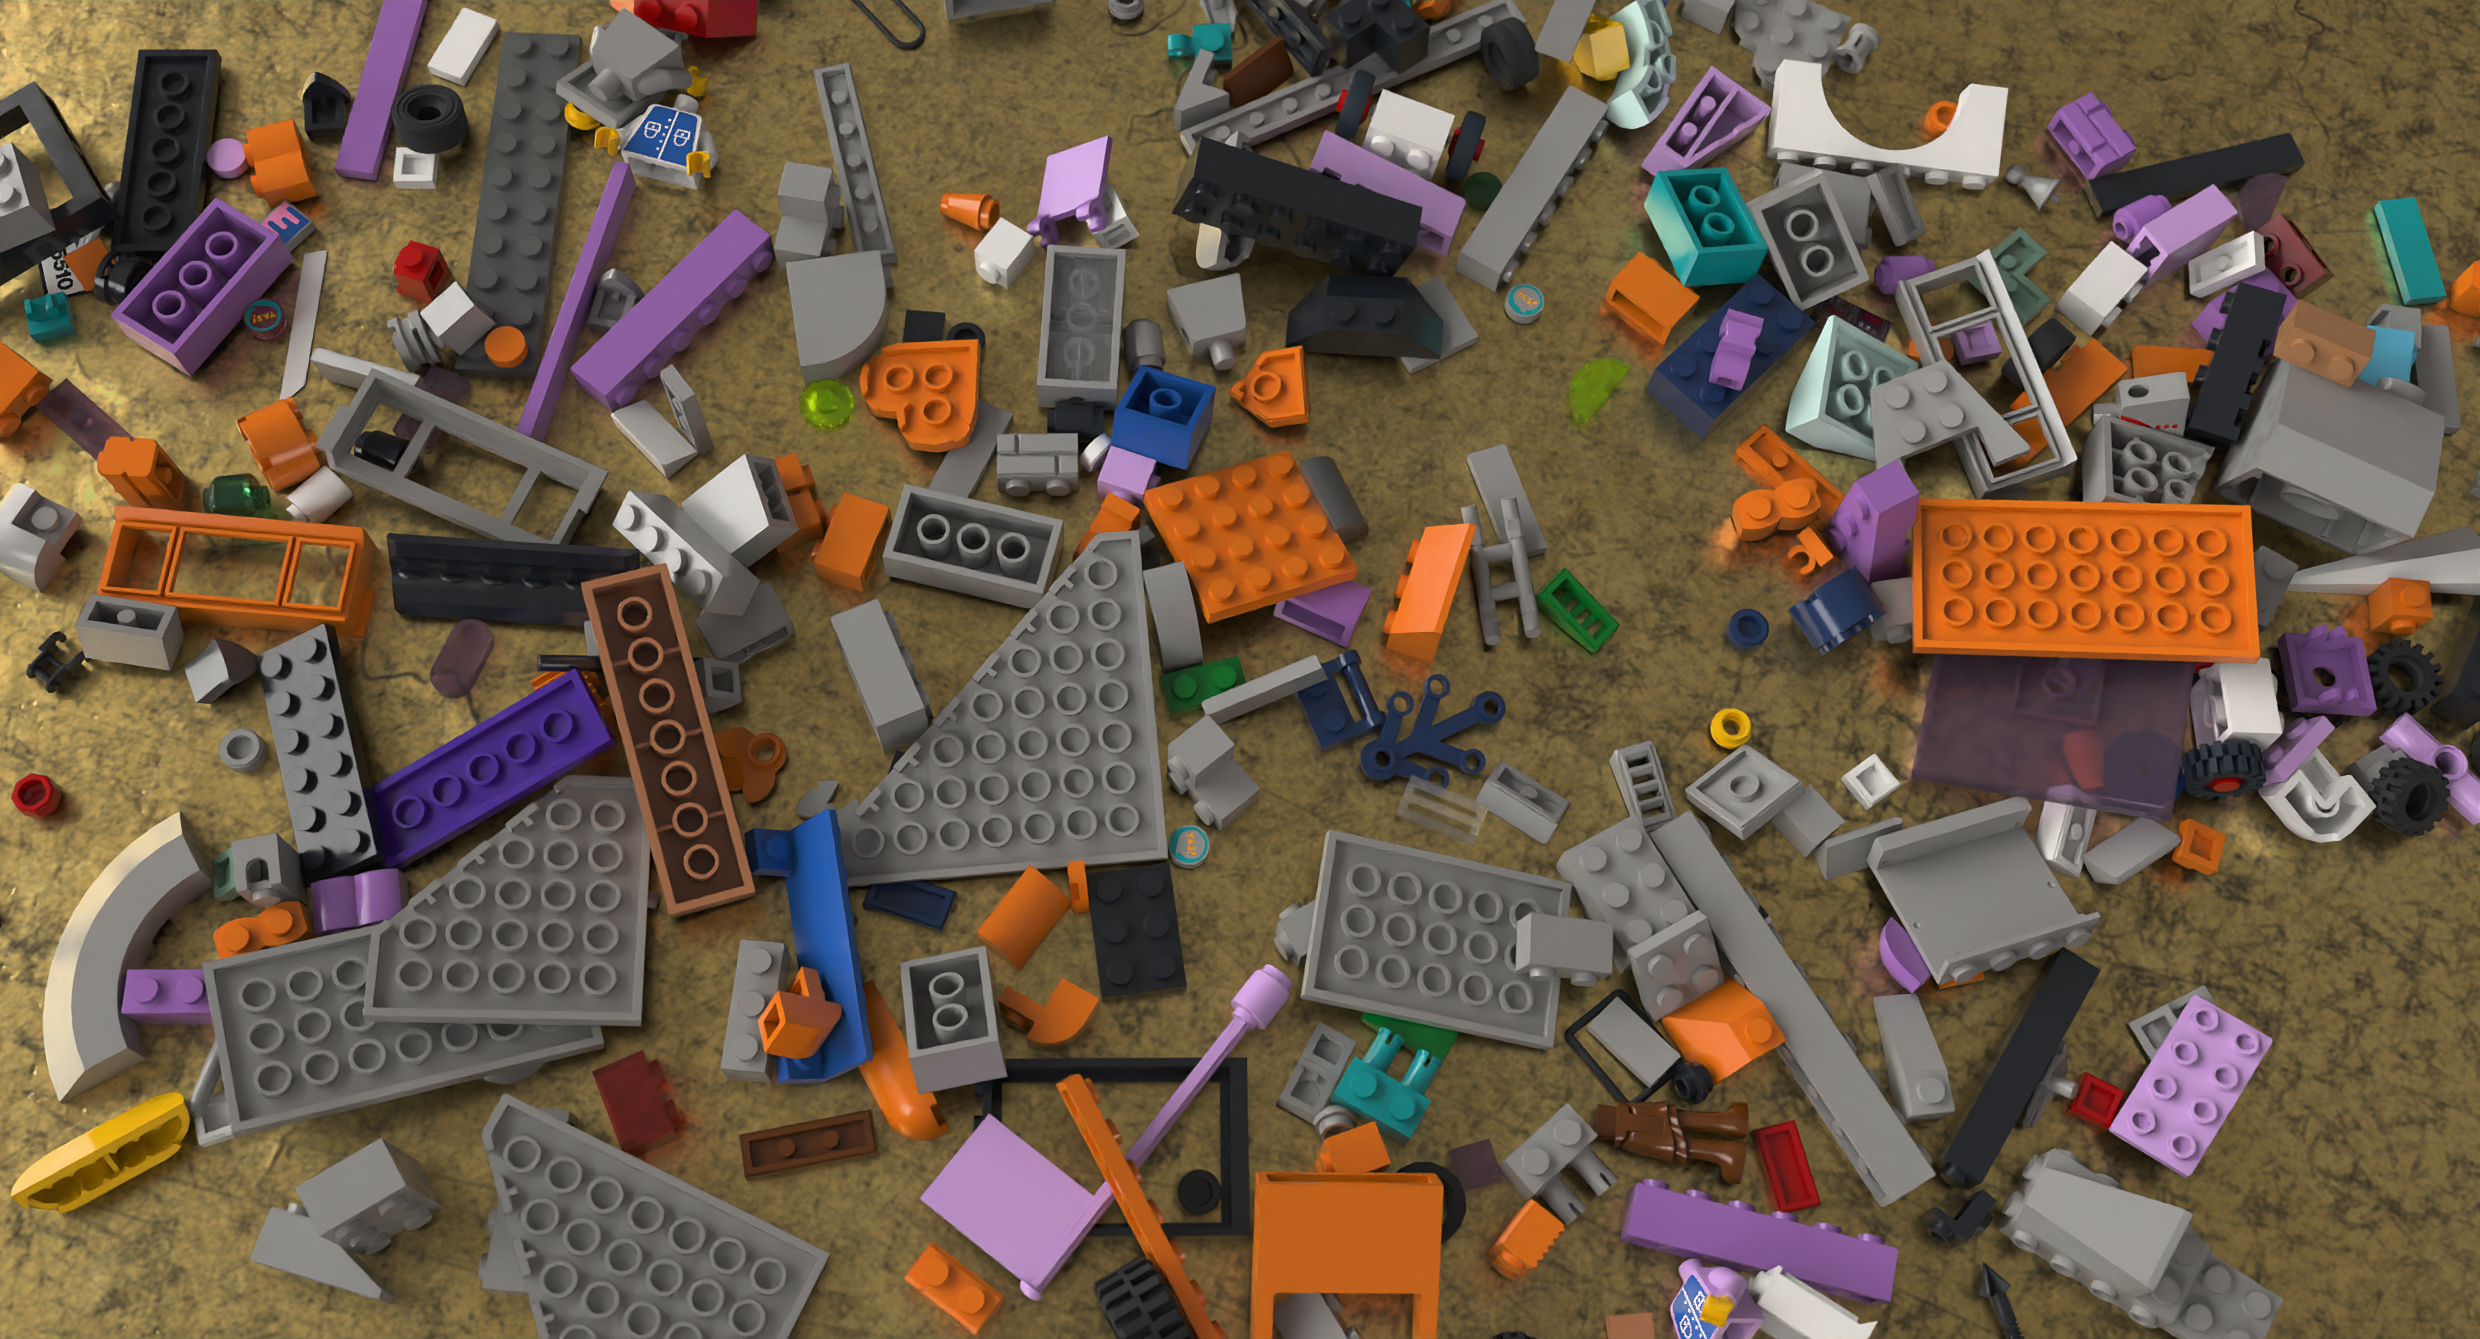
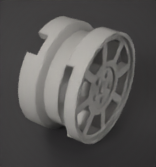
[387,309,442,373]

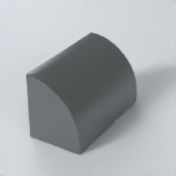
[1300,456,1369,544]

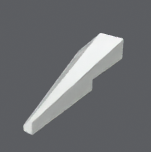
[2286,527,2480,595]

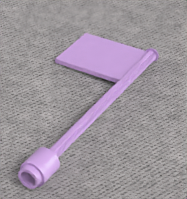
[920,964,1293,1300]

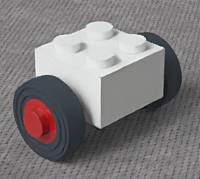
[1335,70,1486,182]

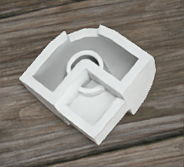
[2258,748,2376,843]

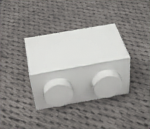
[2054,241,2148,336]

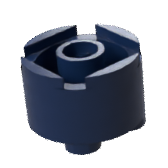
[1787,565,1887,656]

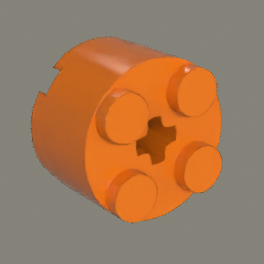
[235,396,328,494]

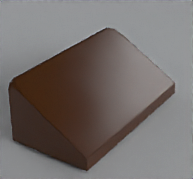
[1223,35,1294,109]

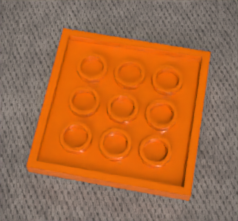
[1143,450,1358,624]

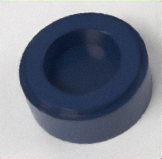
[1726,609,1769,651]

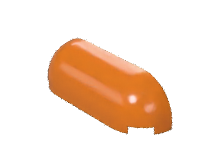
[858,979,951,1140]

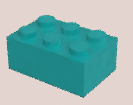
[1644,167,1769,287]

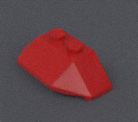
[610,0,759,38]

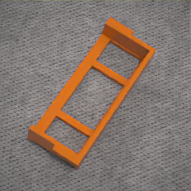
[97,505,377,639]

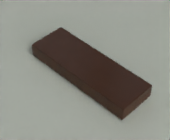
[739,1109,879,1181]

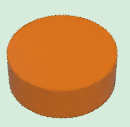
[1924,101,1958,138]
[484,326,528,368]

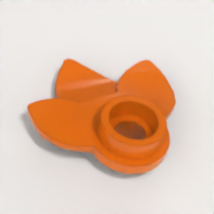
[713,727,787,804]

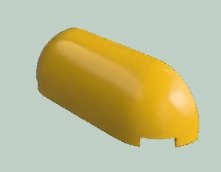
[11,1092,190,1213]

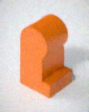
[1072,492,1141,562]

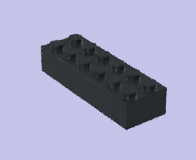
[1171,136,1423,277]

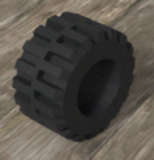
[1094,1255,1194,1339]

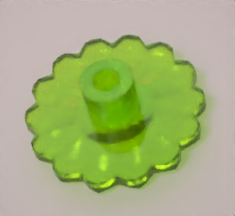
[799,378,854,429]

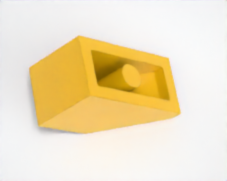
[1573,13,1630,81]

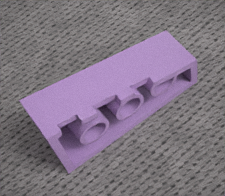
[1309,130,1466,257]

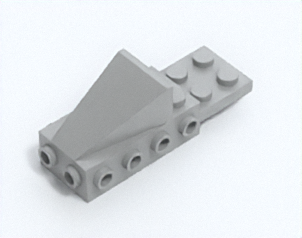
[1998,1148,2284,1339]

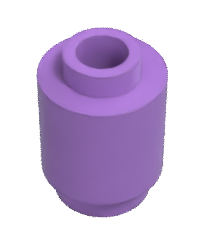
[2113,195,2172,244]
[1874,255,1935,295]

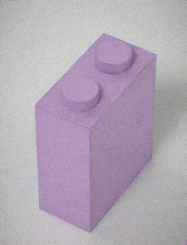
[2125,184,2238,292]

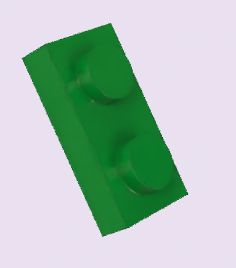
[1159,656,1246,718]

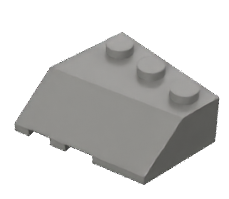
[2081,414,2215,504]

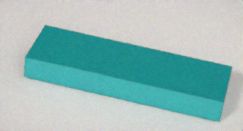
[2374,198,2447,305]

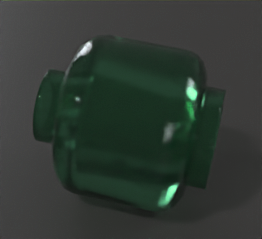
[203,473,271,518]

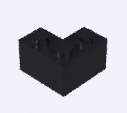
[1323,0,1430,75]

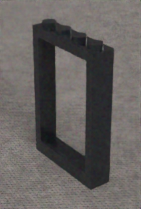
[0,81,120,286]
[973,1057,1250,1243]

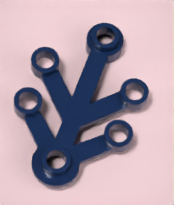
[1360,674,1506,792]

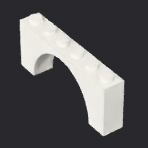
[1766,59,2008,190]

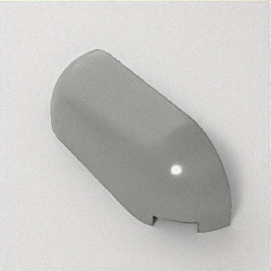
[1196,130,1254,271]

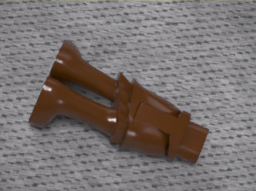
[1594,1100,1749,1185]

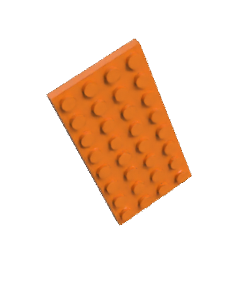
[1911,498,2260,664]

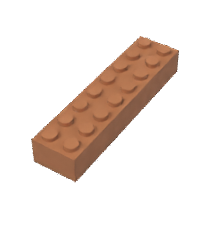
[581,563,756,919]

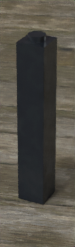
[1932,946,2101,1190]

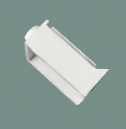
[1747,1265,1877,1339]

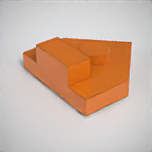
[1228,346,1311,428]

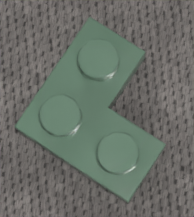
[1967,227,2051,327]

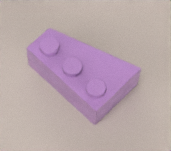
[1640,66,1773,176]

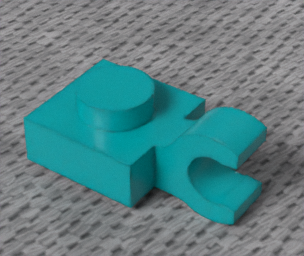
[1167,23,1233,65]

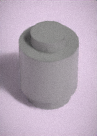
[1122,318,1166,377]

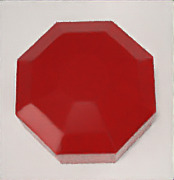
[11,773,62,818]

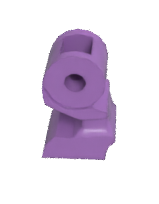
[1709,309,1764,391]

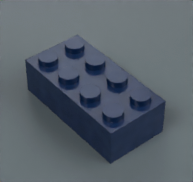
[1646,273,1816,441]

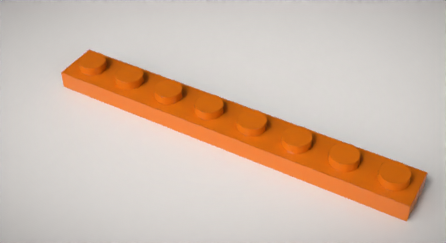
[1055,1074,1228,1339]

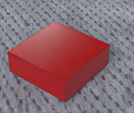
[2066,1072,2126,1132]

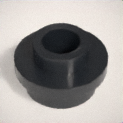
[1673,1061,1713,1104]

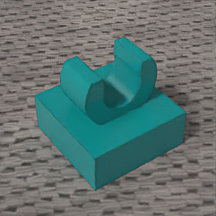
[23,291,76,343]

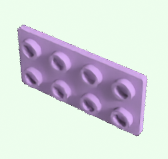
[2109,995,2272,1178]

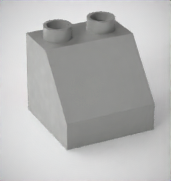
[2209,359,2446,556]

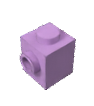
[1097,446,1161,511]

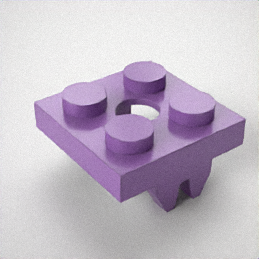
[2277,624,2377,716]

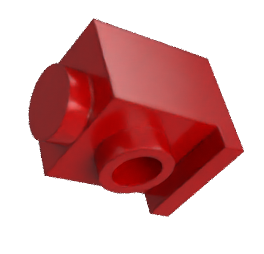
[393,240,451,303]

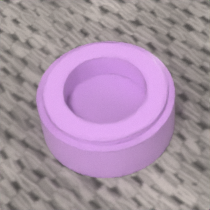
[206,138,249,179]

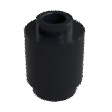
[1047,402,1104,442]
[354,430,420,477]

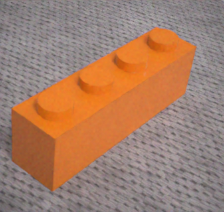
[1981,338,2128,473]

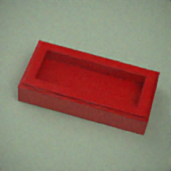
[1750,1120,1822,1214]

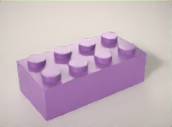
[111,197,294,377]

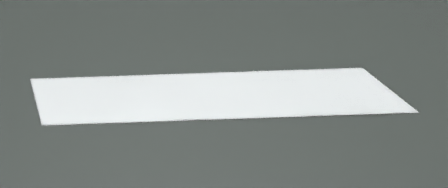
[280,250,327,400]

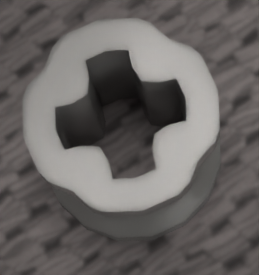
[1833,24,1881,74]

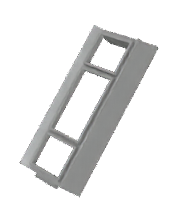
[1894,249,2078,500]
[316,368,608,545]

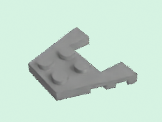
[1869,359,2030,474]

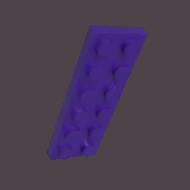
[372,668,617,870]

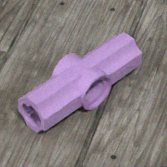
[2379,712,2480,825]

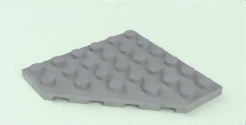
[363,775,650,1026]

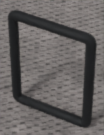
[1565,989,1684,1103]

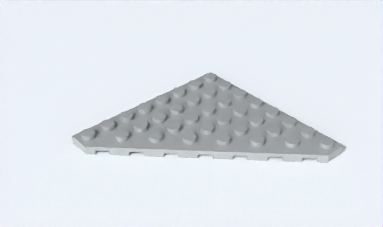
[840,530,1168,887]
[481,1093,830,1339]

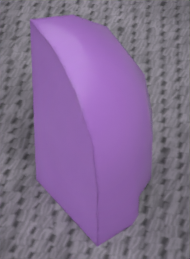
[1879,917,1932,994]

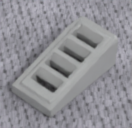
[1609,740,1677,833]

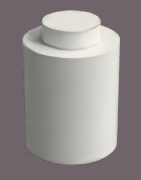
[286,465,354,523]

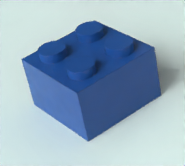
[1111,365,1216,470]

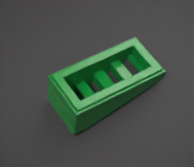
[1535,567,1620,654]

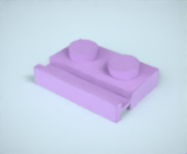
[2262,716,2335,786]

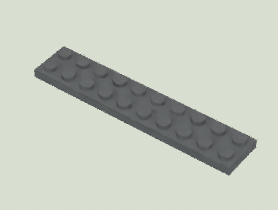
[455,32,583,379]

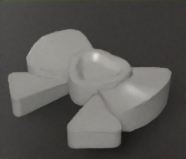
[795,780,860,829]

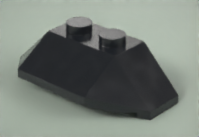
[1285,273,1443,359]

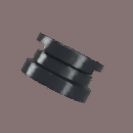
[94,250,154,306]

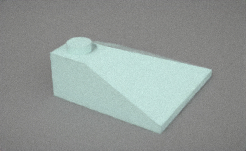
[1785,315,1919,465]

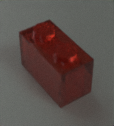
[592,1050,683,1158]

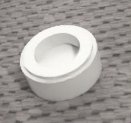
[1078,433,1112,472]

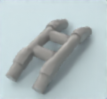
[1461,497,1541,645]

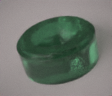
[1464,172,1503,211]

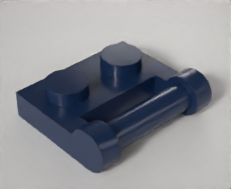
[1294,650,1386,753]

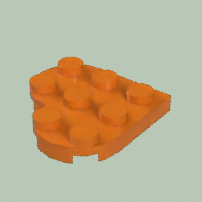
[859,339,981,453]

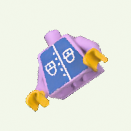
[1670,1258,1765,1339]

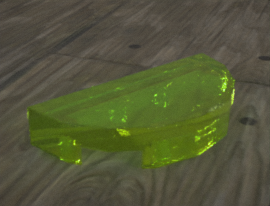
[1568,358,1631,425]

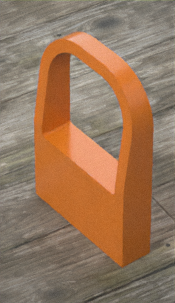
[1250,1171,1444,1339]

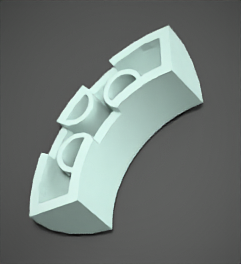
[1606,0,1676,129]

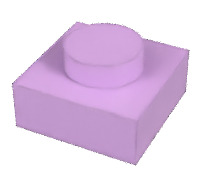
[1950,321,2002,366]

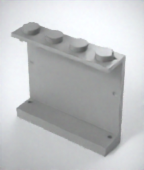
[1866,794,2101,985]

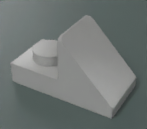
[1173,48,1230,132]

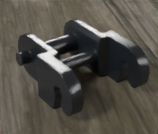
[25,631,92,693]

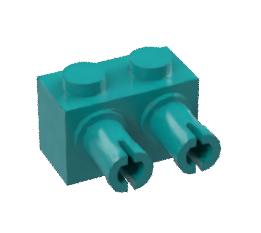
[1329,1027,1443,1148]

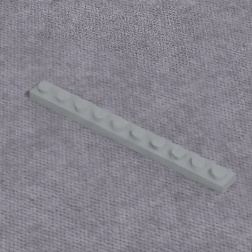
[1181,0,1527,155]

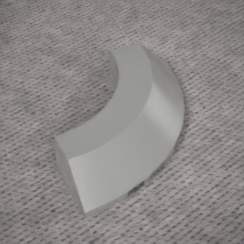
[43,811,213,1104]

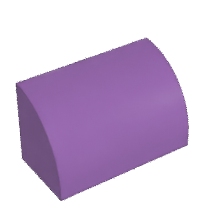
[1273,580,1372,648]

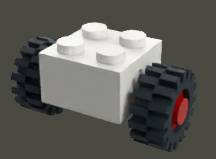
[2166,658,2284,800]

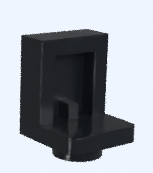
[1919,1189,1997,1247]

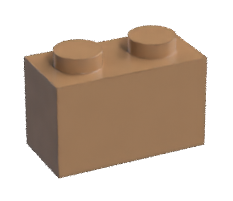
[2273,299,2376,388]

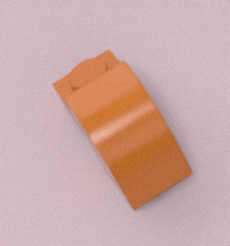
[758,967,841,1059]
[998,978,1100,1052]

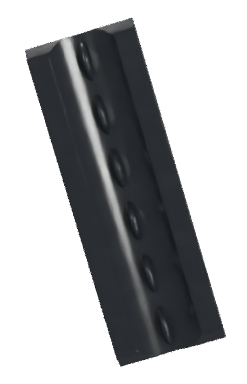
[386,533,640,627]

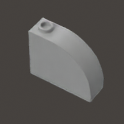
[786,249,894,385]

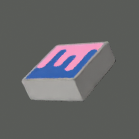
[259,200,316,252]

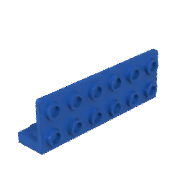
[744,809,873,1084]

